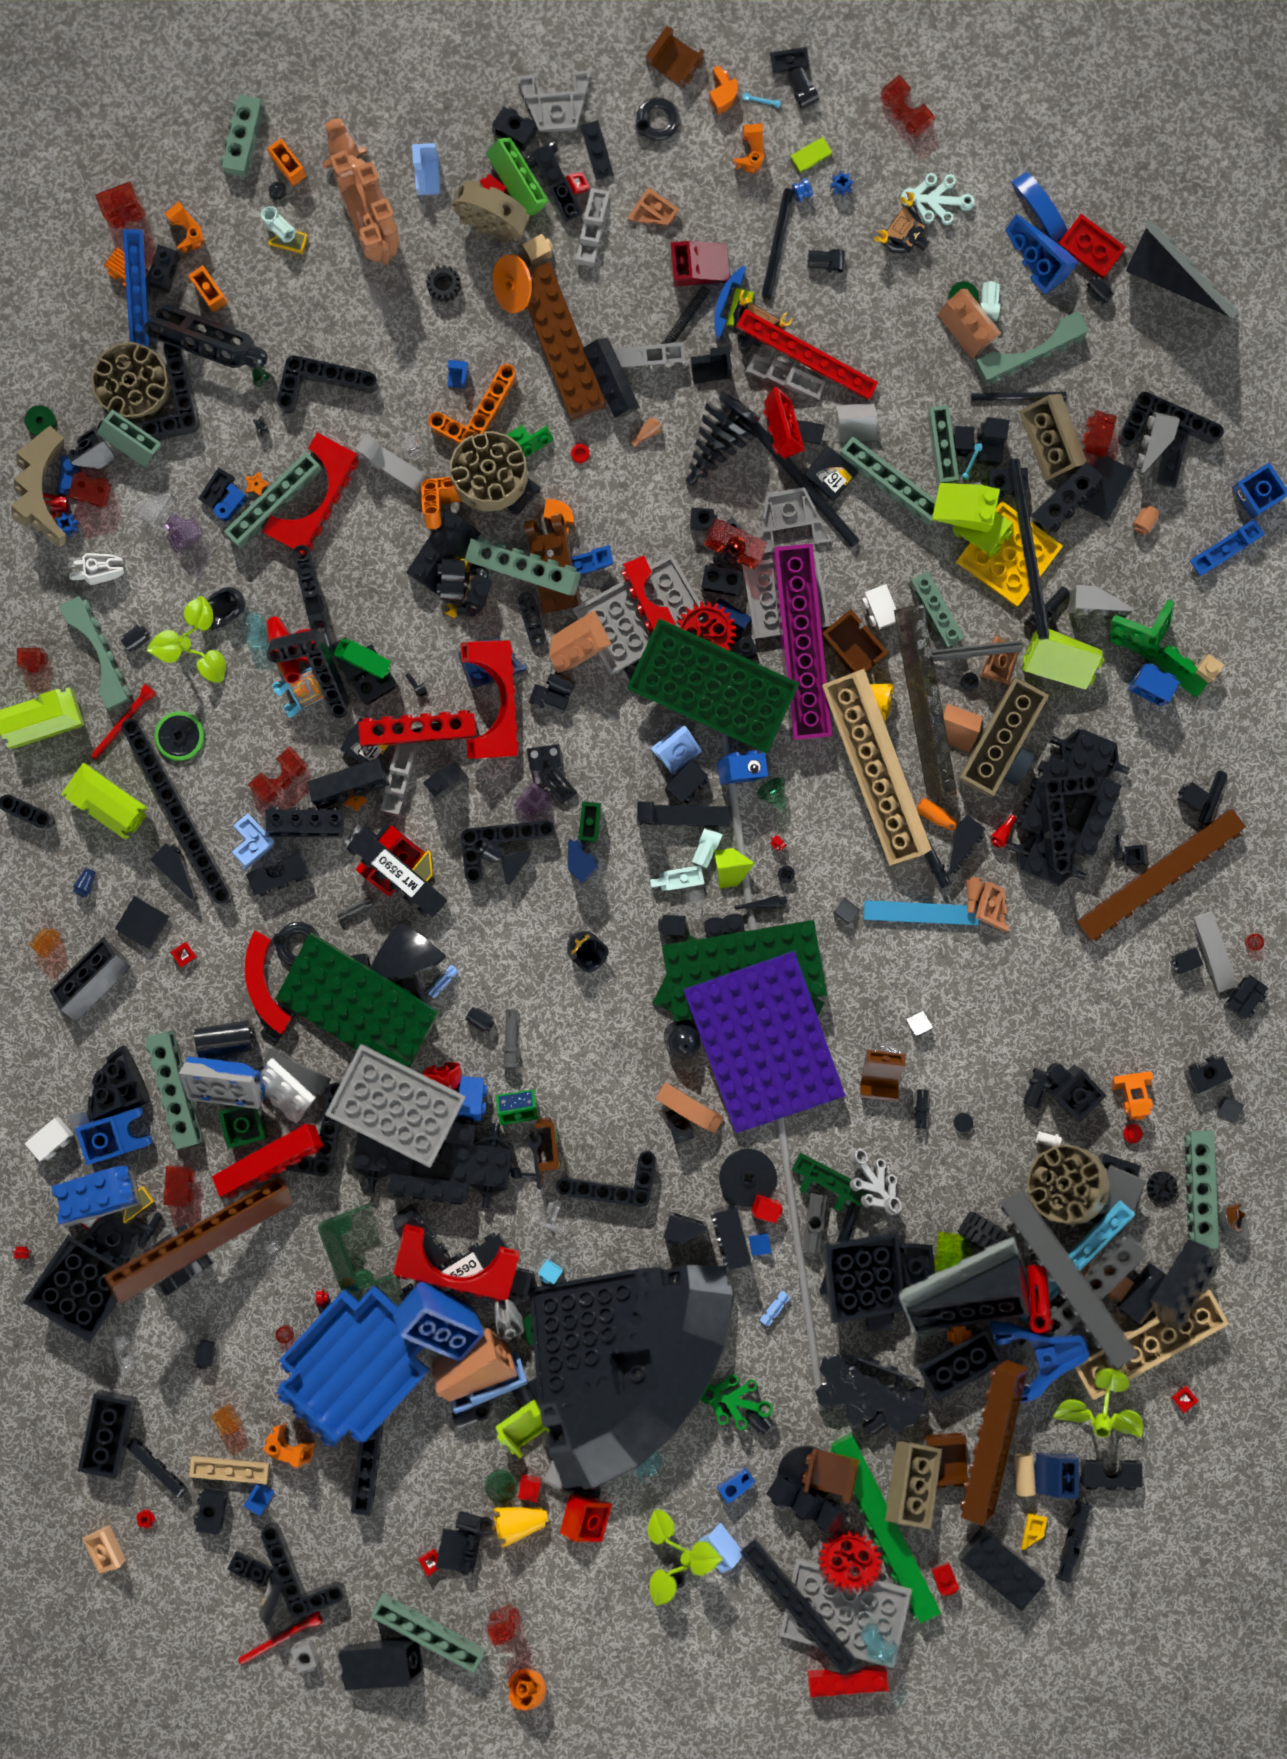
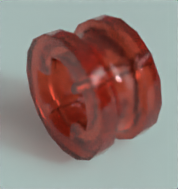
[1245,933,1264,951]
[276,1325,294,1344]

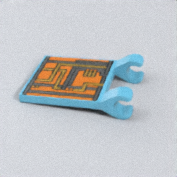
[272,667,324,717]

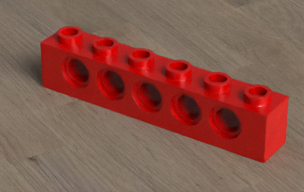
[358,710,476,747]

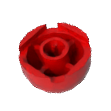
[423,1062,462,1090]

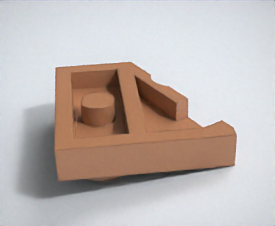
[628,187,680,226]
[975,882,1009,932]

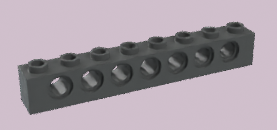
[1020,1233,1148,1363]

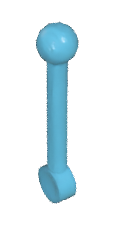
[743,93,781,108]
[962,443,982,480]

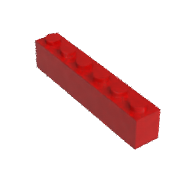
[211,1124,323,1200]

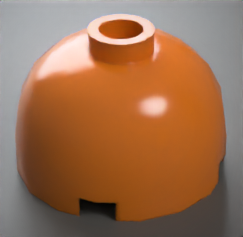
[507,1669,547,1710]

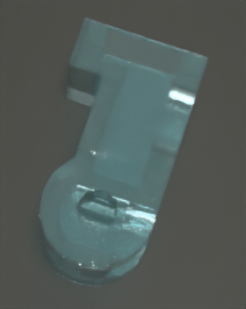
[246,612,269,650]
[861,1623,898,1663]

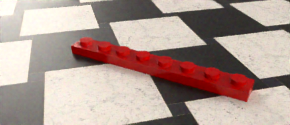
[736,309,878,400]

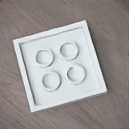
[261,1058,315,1123]

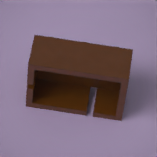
[822,609,888,673]

